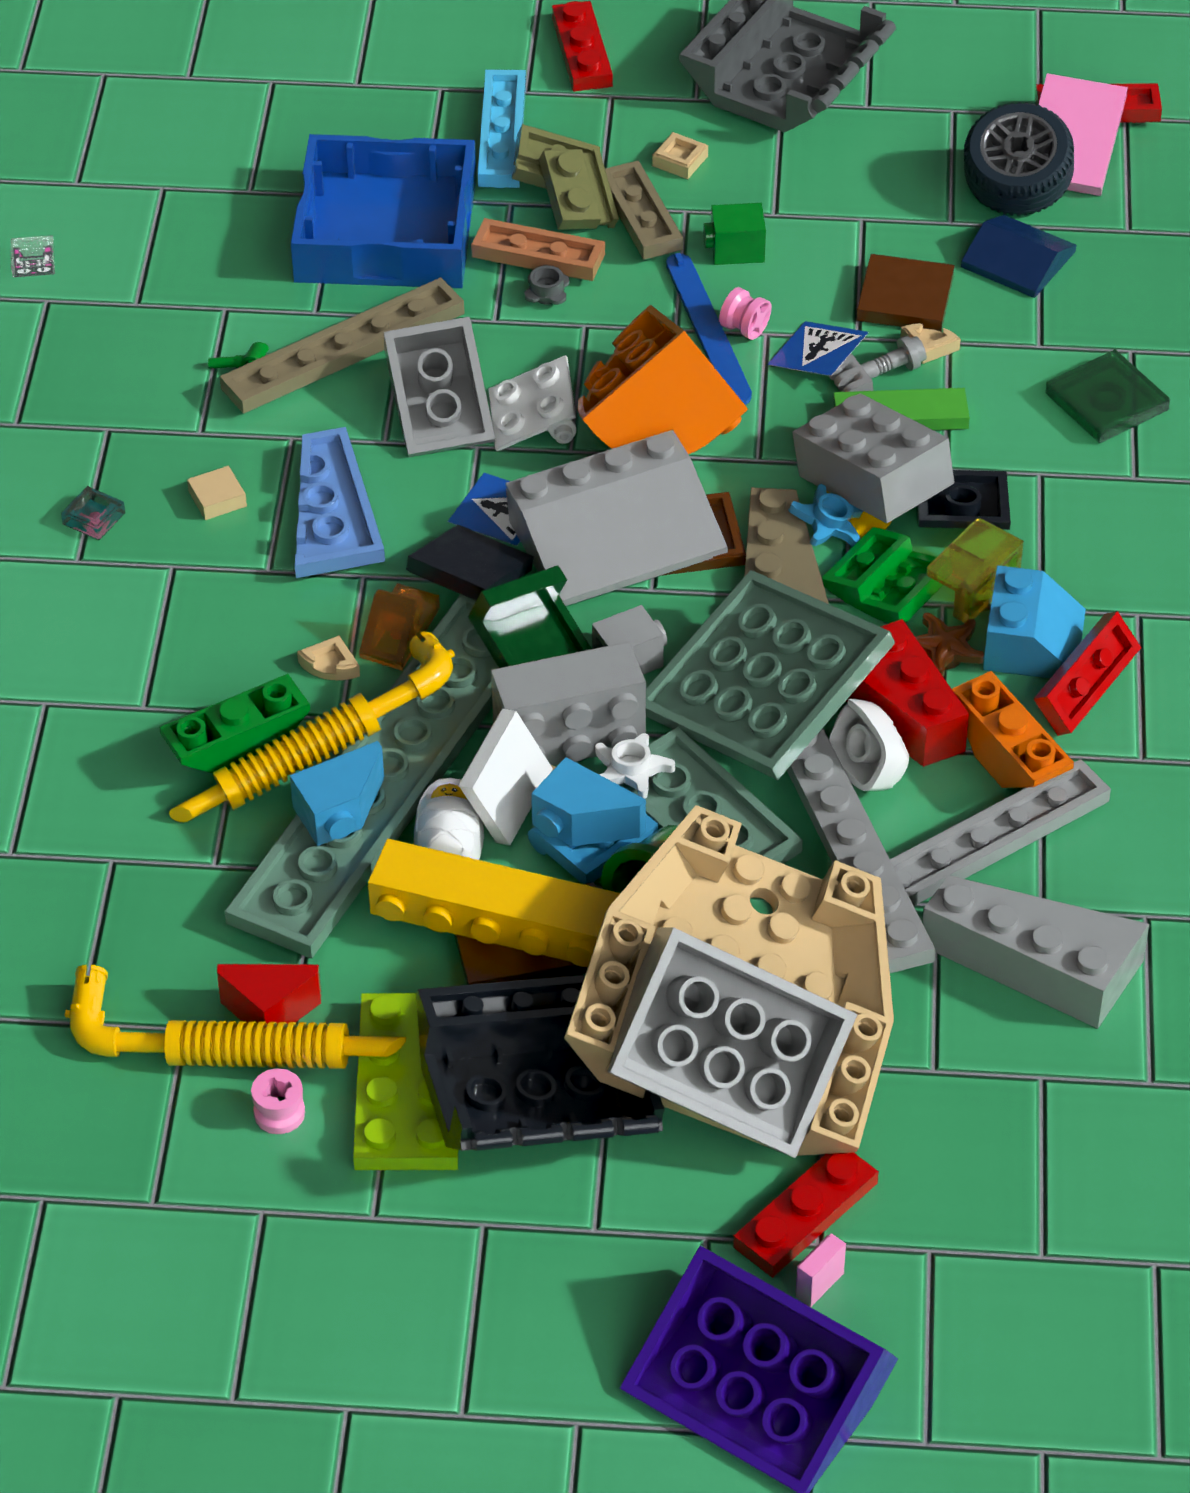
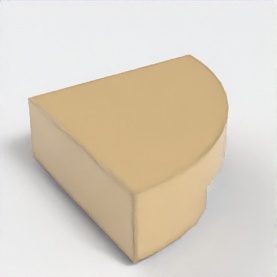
[901,324,961,364]
[297,636,360,681]

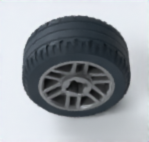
[964,102,1074,216]

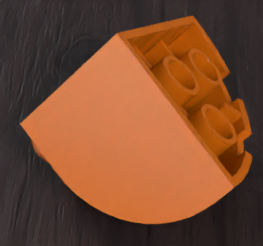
[578,305,748,454]

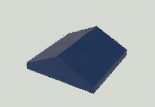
[961,215,1077,298]

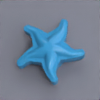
[788,484,863,547]

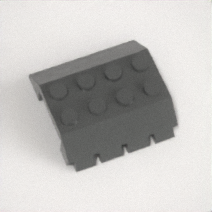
[679,0,896,132]

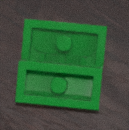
[822,527,953,624]

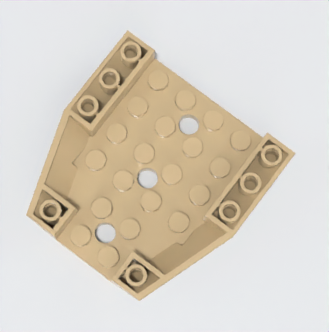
[564,805,894,1156]

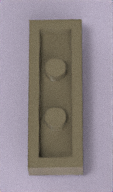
[605,160,683,260]

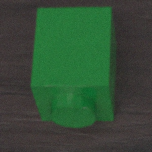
[703,203,766,265]

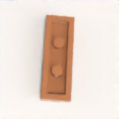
[471,218,605,281]

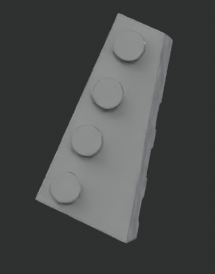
[923,875,1149,1029]

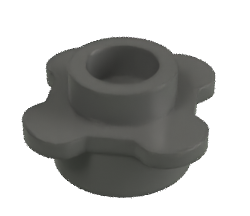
[524,265,569,305]

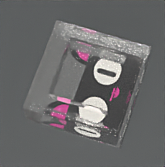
[11,235,55,278]

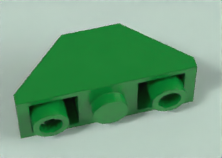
[159,673,310,774]

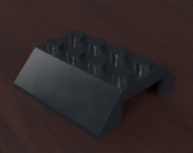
[416,975,665,1151]

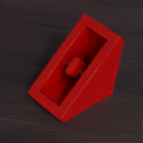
[217,964,321,1025]

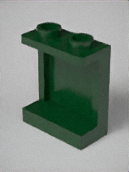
[468,565,592,668]

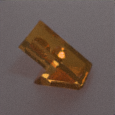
[359,583,440,670]

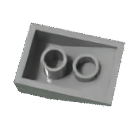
[384,317,495,457]

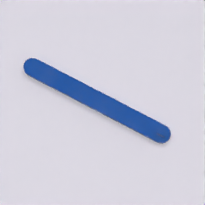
[666,253,752,405]

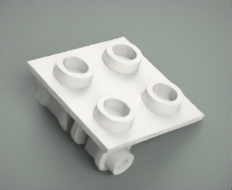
[488,355,576,452]

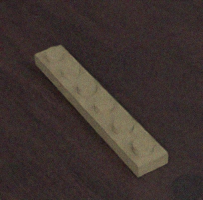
[220,277,465,414]

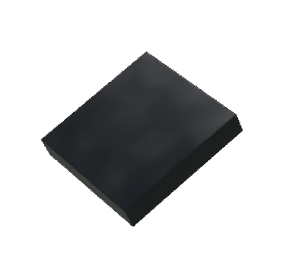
[406,524,534,600]

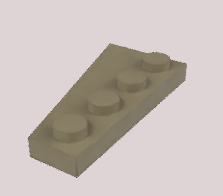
[744,487,829,604]

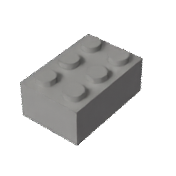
[792,393,954,523]
[491,641,646,766]

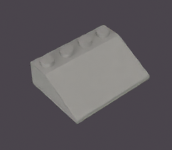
[505,430,728,606]
[608,927,858,1158]

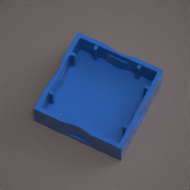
[291,134,476,289]

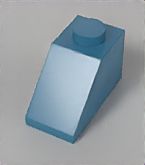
[290,741,384,846]
[531,757,646,846]

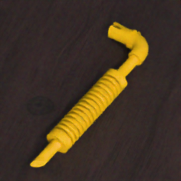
[169,631,455,823]
[65,965,407,1069]

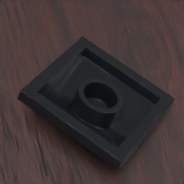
[916,470,1011,530]

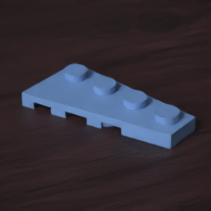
[295,427,385,578]

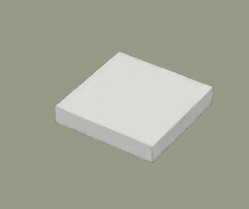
[459,708,553,846]

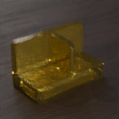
[927,518,1024,623]

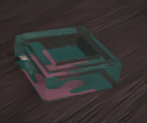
[61,486,125,540]

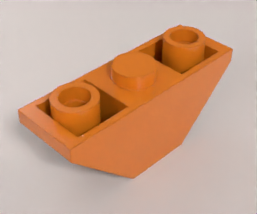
[952,671,1074,788]

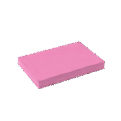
[1038,73,1128,196]

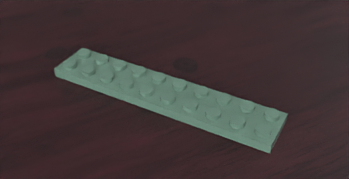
[225,594,499,959]

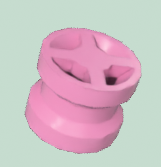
[719,287,772,340]
[251,1068,305,1134]

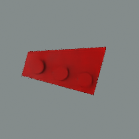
[846,619,969,767]

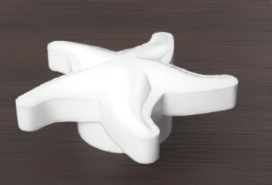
[595,733,675,799]

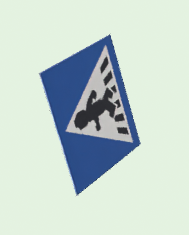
[767,321,869,376]
[447,473,521,546]

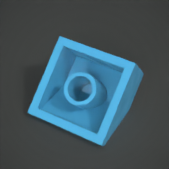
[983,565,1086,679]

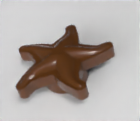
[916,612,984,677]

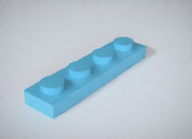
[478,69,526,188]

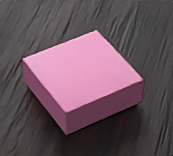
[796,1233,846,1307]

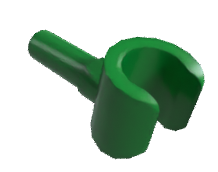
[208,342,269,369]

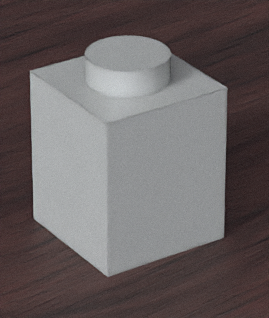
[592,605,667,674]

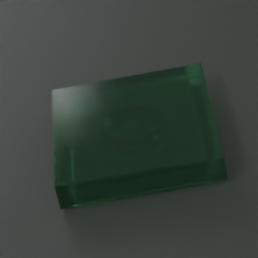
[1045,349,1170,443]

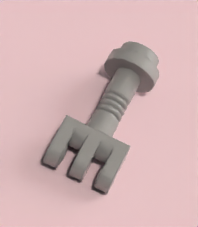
[829,335,927,392]

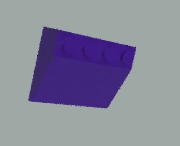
[620,1245,898,1493]

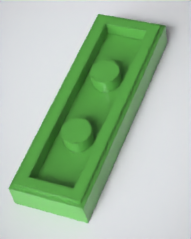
[833,388,970,430]

